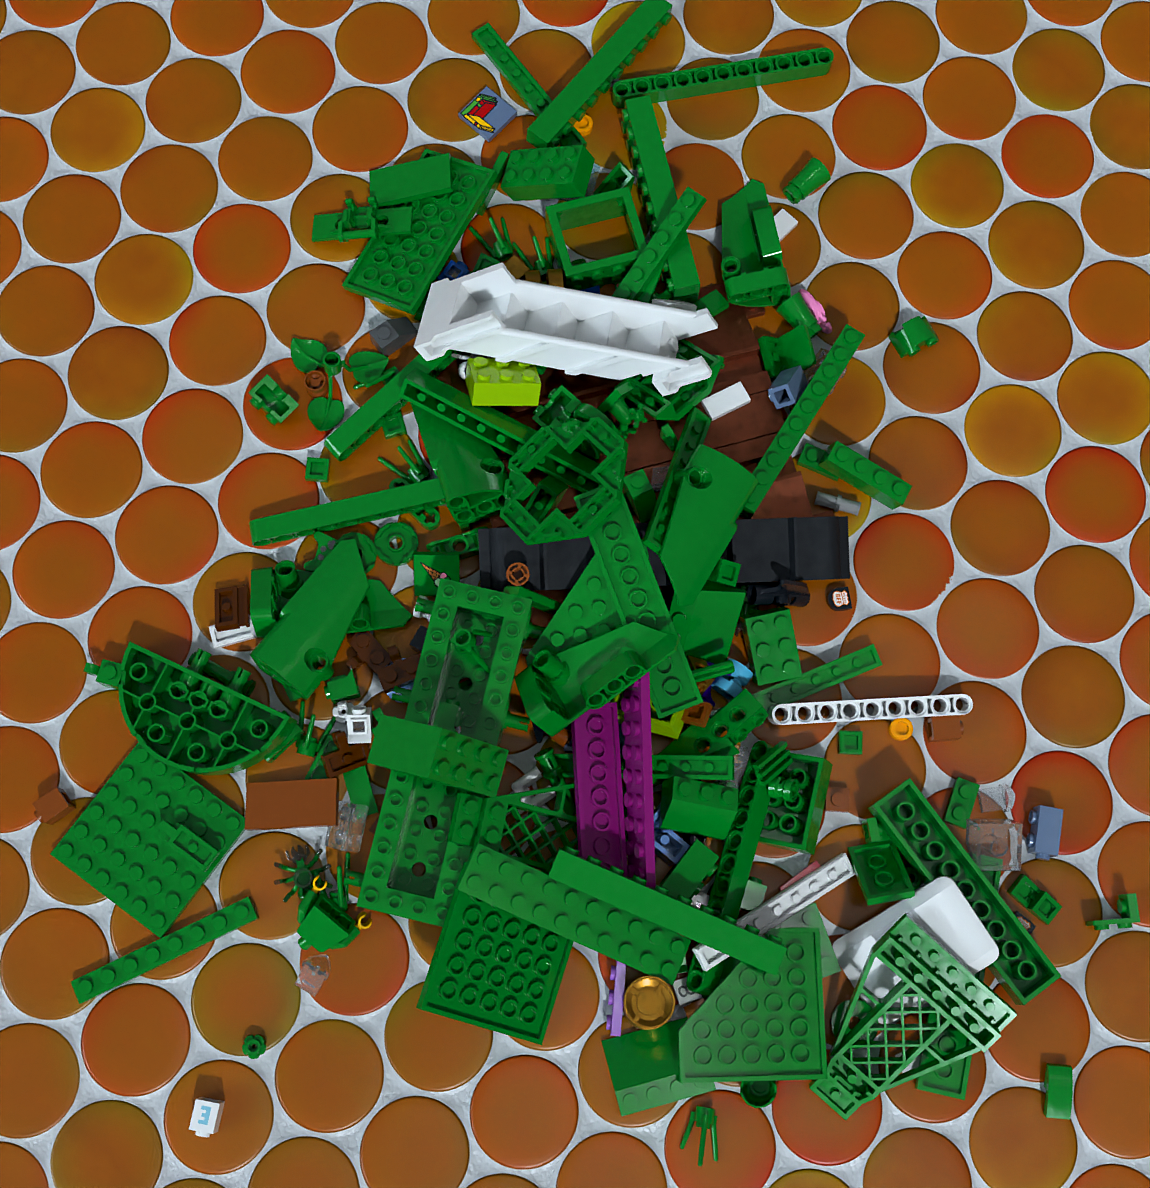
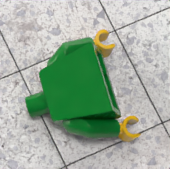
[297,875,372,952]

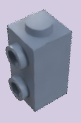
[768,365,809,409]
[1026,805,1063,861]

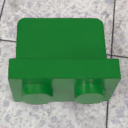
[758,324,816,380]

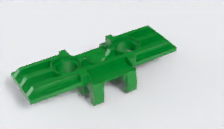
[312,196,413,243]

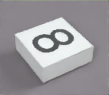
[672,977,702,1006]

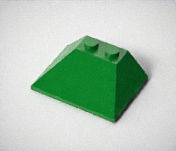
[613,339,721,421]

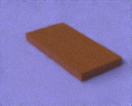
[245,778,339,831]

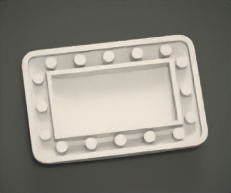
[832,876,999,1024]

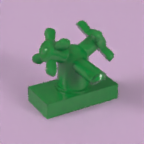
[597,381,648,439]

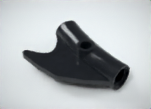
[747,580,810,607]

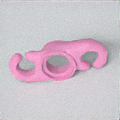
[798,289,832,334]

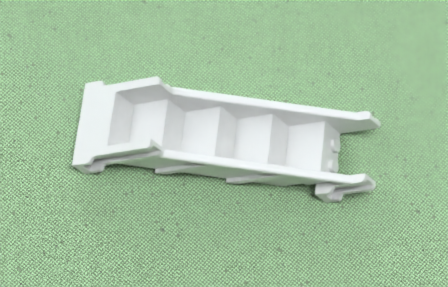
[414,263,718,397]

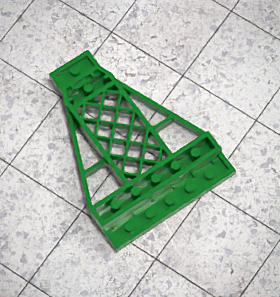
[447,783,627,874]
[809,913,1017,1120]

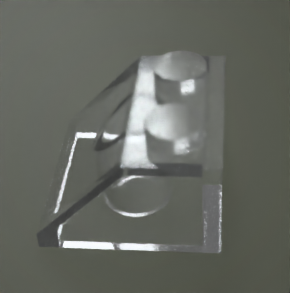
[966,819,1023,871]

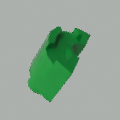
[888,316,939,358]
[248,374,299,426]
[532,385,581,428]

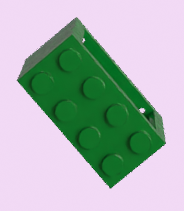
[545,186,647,290]
[367,714,509,798]

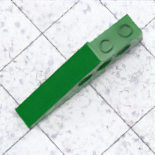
[653,688,769,787]

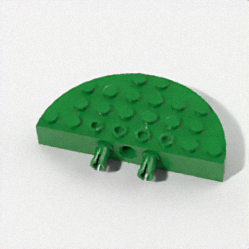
[118,642,298,775]

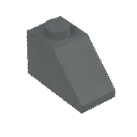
[369,317,418,357]

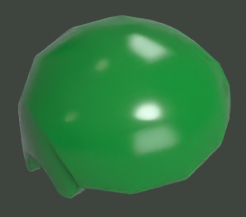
[740,1080,777,1108]

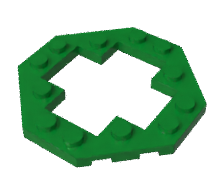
[500,417,629,545]

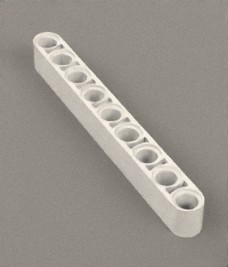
[767,694,973,725]

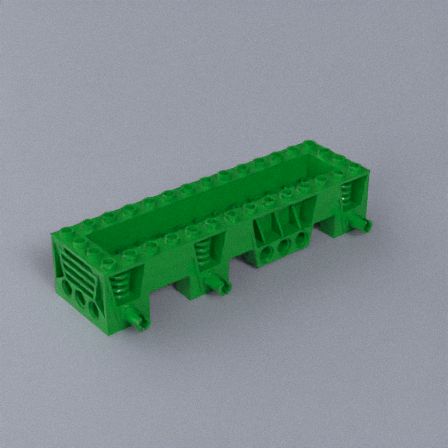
[344,578,546,927]

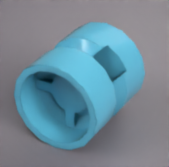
[711,658,753,700]

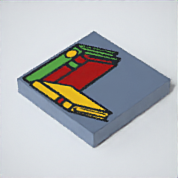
[458,86,517,142]

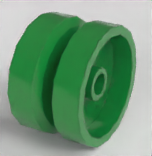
[565,403,619,459]

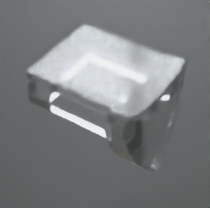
[977,784,1015,813]
[295,954,331,997]

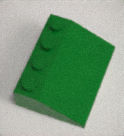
[669,581,746,664]
[758,753,833,855]
[601,1017,716,1116]

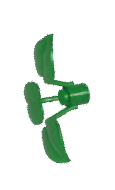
[291,338,389,431]

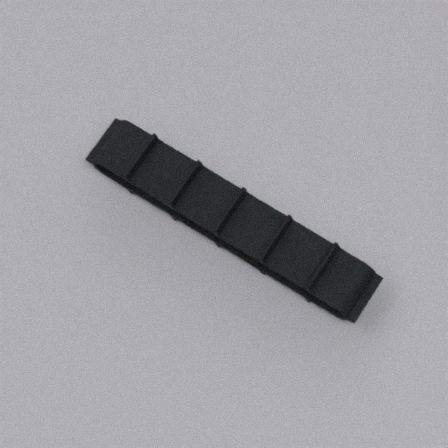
[478,516,850,592]

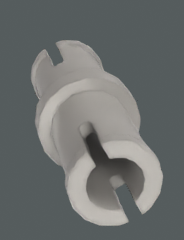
[814,491,861,516]

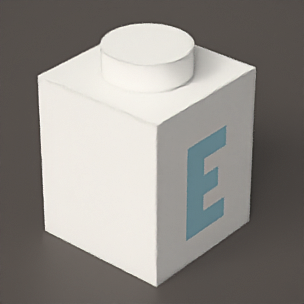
[189,1097,225,1137]

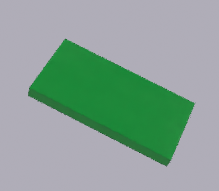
[369,153,453,208]

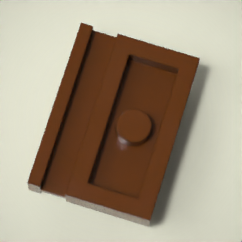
[214,584,250,632]

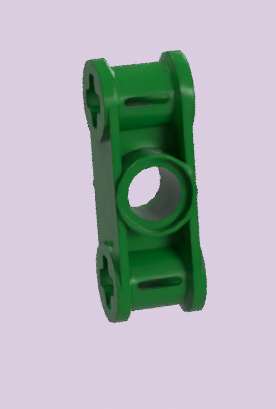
[426,526,488,560]

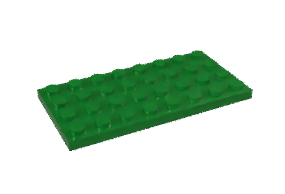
[342,149,498,315]

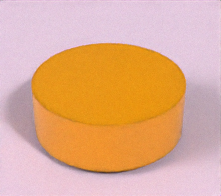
[573,114,593,136]
[889,718,913,741]

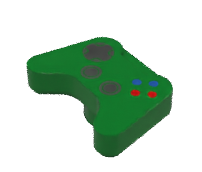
[304,531,337,572]

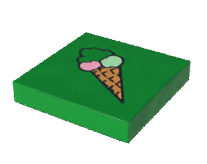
[413,551,460,596]

